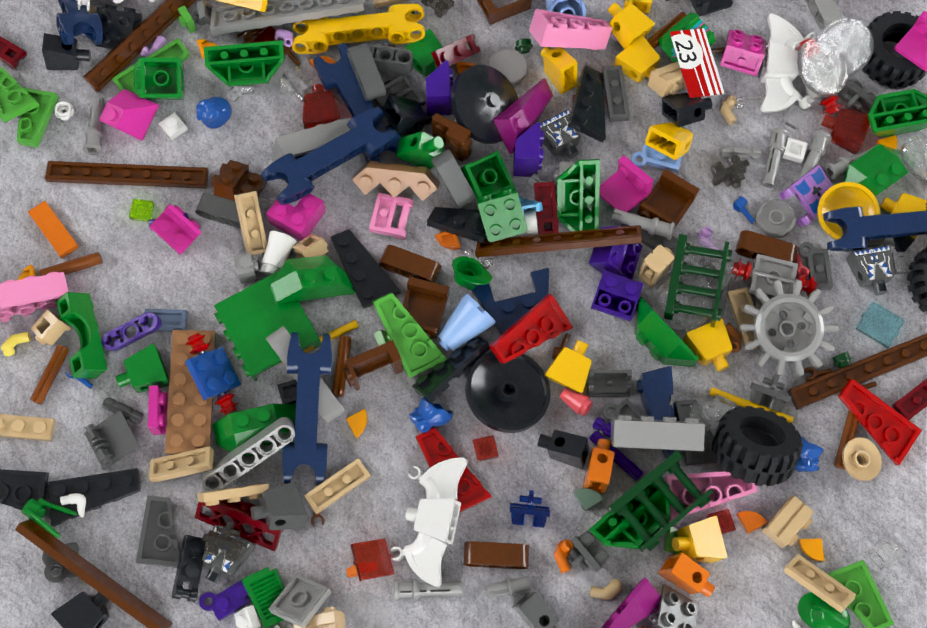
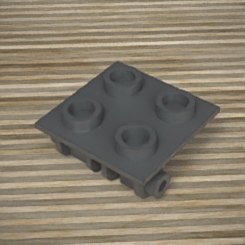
[84,410,140,470]
[649,584,698,628]

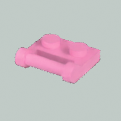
[369,193,414,240]

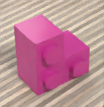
[266,193,326,241]

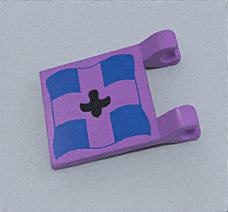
[779,165,833,227]

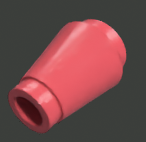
[560,388,593,416]

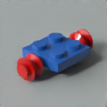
[185,333,241,415]

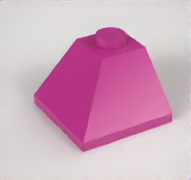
[99,89,159,141]

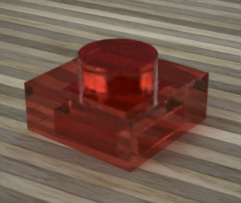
[472,435,499,462]
[706,509,736,535]

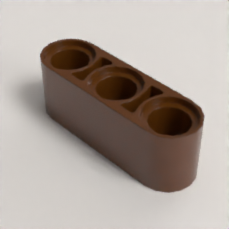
[735,230,798,263]
[379,245,442,283]
[463,541,529,569]

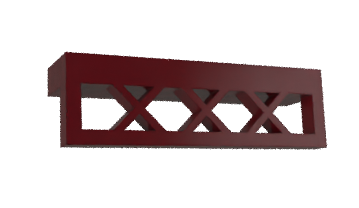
[194,491,284,551]

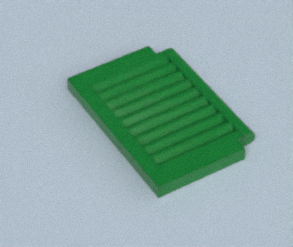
[241,567,285,628]

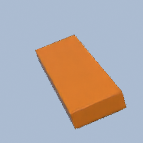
[28,201,79,259]

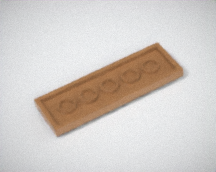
[165,330,216,455]

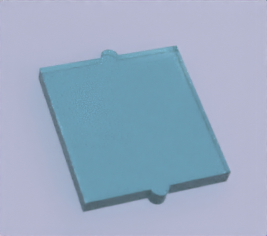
[856,301,905,348]

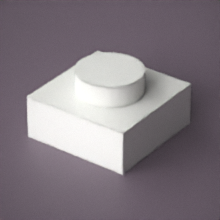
[158,112,188,141]
[782,138,808,163]
[234,605,261,628]

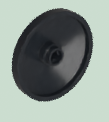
[451,65,518,144]
[465,351,551,433]

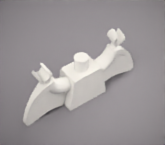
[760,13,818,113]
[391,458,468,587]

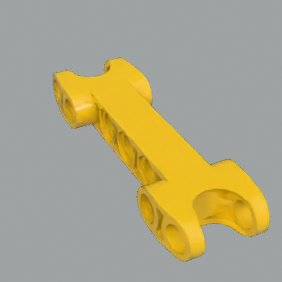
[292,4,425,54]

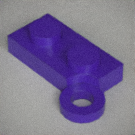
[199,580,251,621]

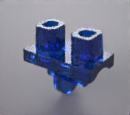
[509,490,550,528]

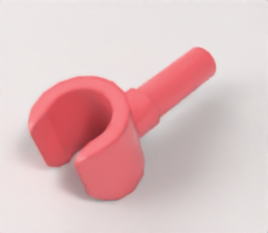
[796,254,809,279]

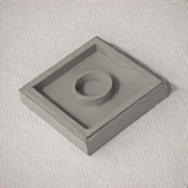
[268,574,332,628]

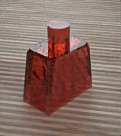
[302,84,341,129]
[821,108,870,154]

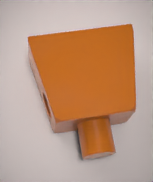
[583,439,615,494]
[658,553,715,597]

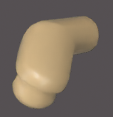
[720,95,737,125]
[589,579,622,601]

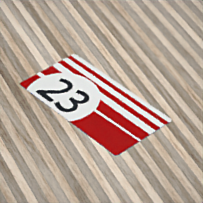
[670,28,724,98]

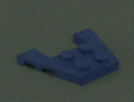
[471,268,549,335]

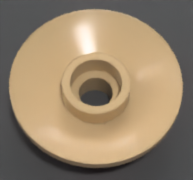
[842,438,882,481]

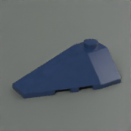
[636,366,675,459]

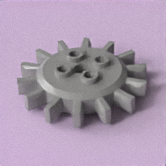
[738,280,839,377]

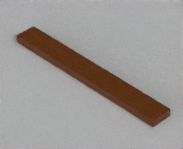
[83,0,196,92]
[45,161,209,189]
[475,225,642,258]
[787,333,927,410]
[15,519,173,628]

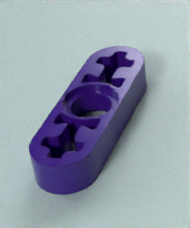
[102,312,161,352]

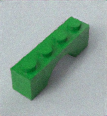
[56,292,107,379]

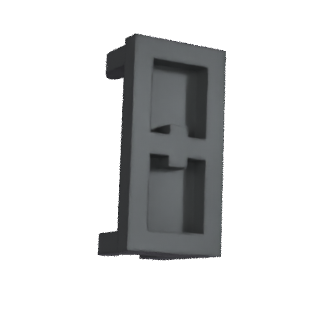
[587,370,632,397]

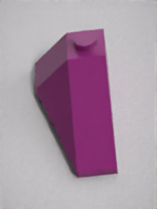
[493,78,553,154]
[601,577,661,628]

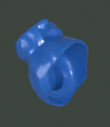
[196,97,232,129]
[409,398,454,433]
[795,437,824,472]

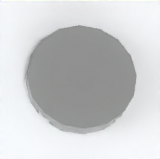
[489,49,527,86]
[755,199,797,238]

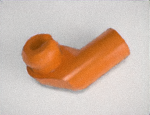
[554,539,573,574]

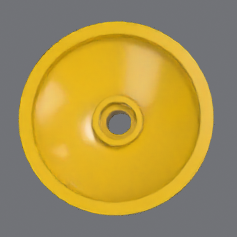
[817,182,880,240]

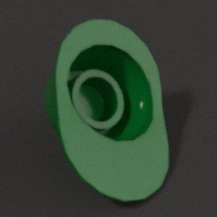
[452,256,492,290]
[798,592,851,628]

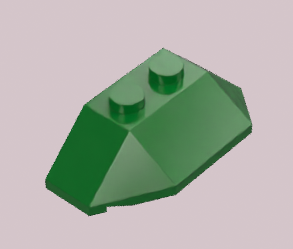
[204,40,285,87]
[867,89,927,138]
[844,144,913,196]
[557,159,600,231]
[270,255,355,304]
[634,297,699,367]
[212,403,296,458]
[589,480,671,549]

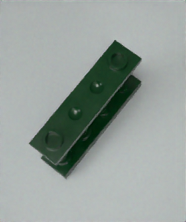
[664,234,732,328]
[607,450,713,552]

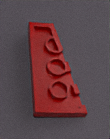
[416,428,492,513]

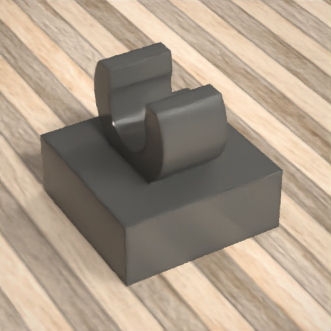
[194,0,214,26]

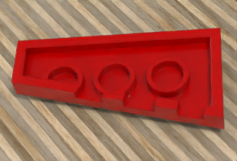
[489,294,573,363]
[838,379,922,465]

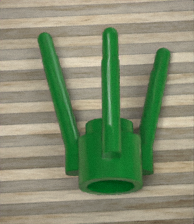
[21,498,77,538]

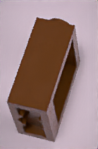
[477,0,532,25]

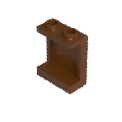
[637,169,700,230]
[403,277,450,339]
[343,340,403,391]

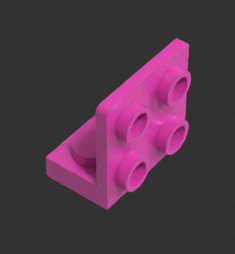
[894,11,927,71]
[719,29,766,76]
[599,155,653,213]
[149,204,202,255]
[148,385,169,435]

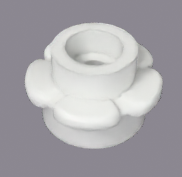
[55,101,74,120]

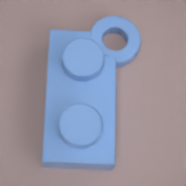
[631,142,682,173]

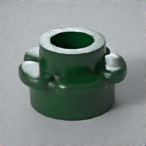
[515,38,533,54]
[832,351,853,369]

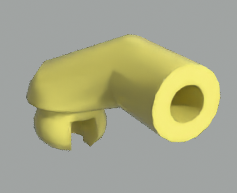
[1,331,31,356]

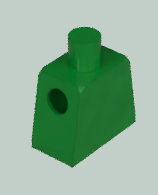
[404,29,443,76]
[396,132,444,170]
[115,343,169,393]

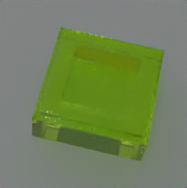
[129,199,155,222]

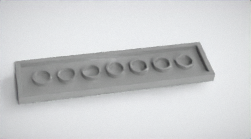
[210,0,364,36]

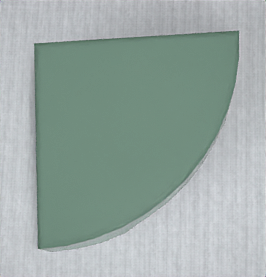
[573,488,604,511]

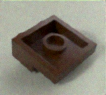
[432,113,472,162]
[212,160,267,201]

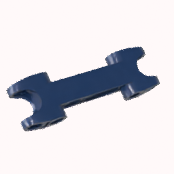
[56,0,103,45]
[312,43,403,163]
[261,107,400,205]
[823,202,927,252]
[282,332,332,485]

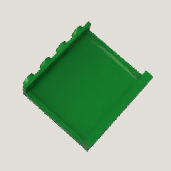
[214,270,321,381]

